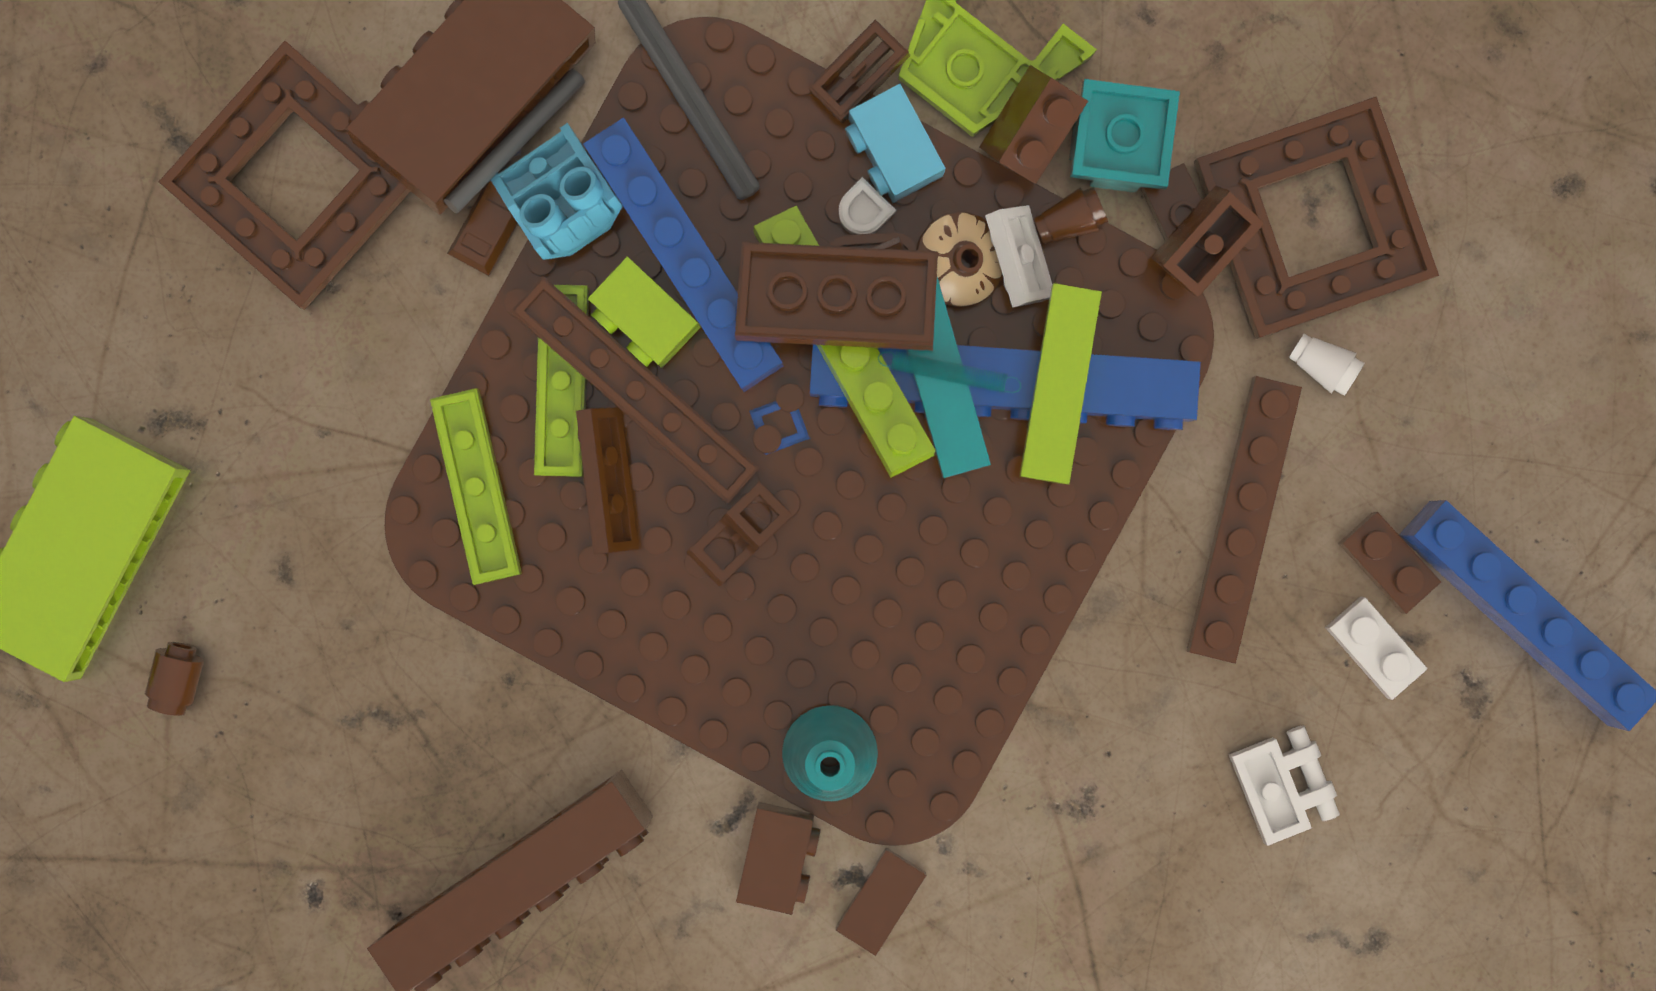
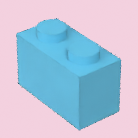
[845,84,946,203]

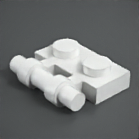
[1229,725,1340,846]

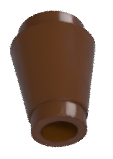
[1033,186,1108,244]

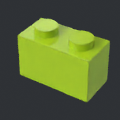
[588,256,701,368]

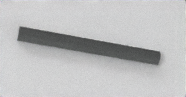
[444,69,585,213]

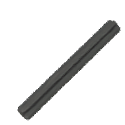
[618,0,760,200]

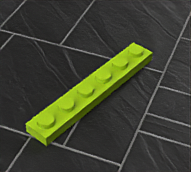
[754,206,935,478]

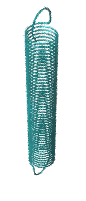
[878,352,1021,393]

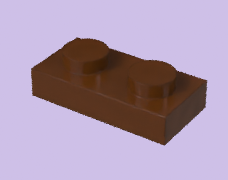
[1338,512,1441,614]

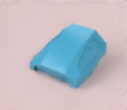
[491,123,622,260]

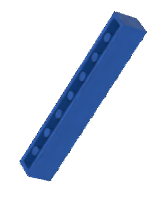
[810,345,1201,430]

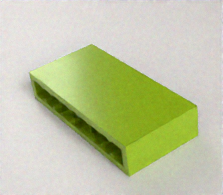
[0,416,190,682]

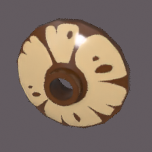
[916,211,1003,307]

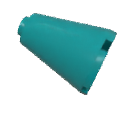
[782,705,878,801]

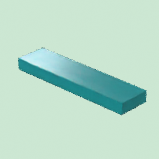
[906,277,991,478]

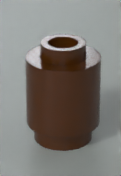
[145,642,204,716]

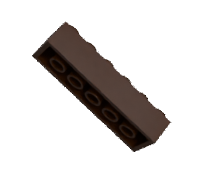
[367,769,653,991]

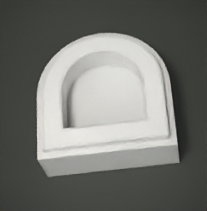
[839,177,896,235]

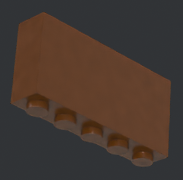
[346,0,596,215]

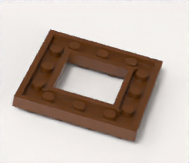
[158,41,411,310]
[1194,96,1439,339]

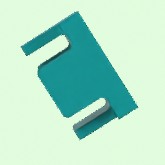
[1069,79,1180,192]

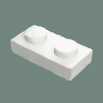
[985,205,1052,308]
[1325,597,1428,700]

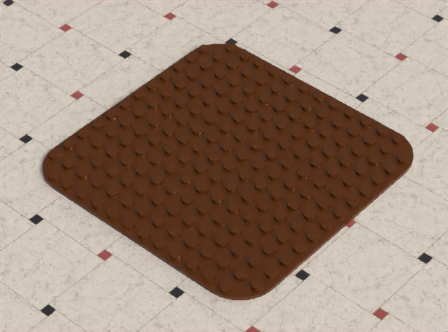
[384,17,1214,846]

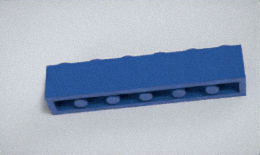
[583,117,784,392]
[1399,500,1656,731]

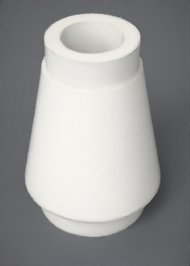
[1289,334,1365,396]

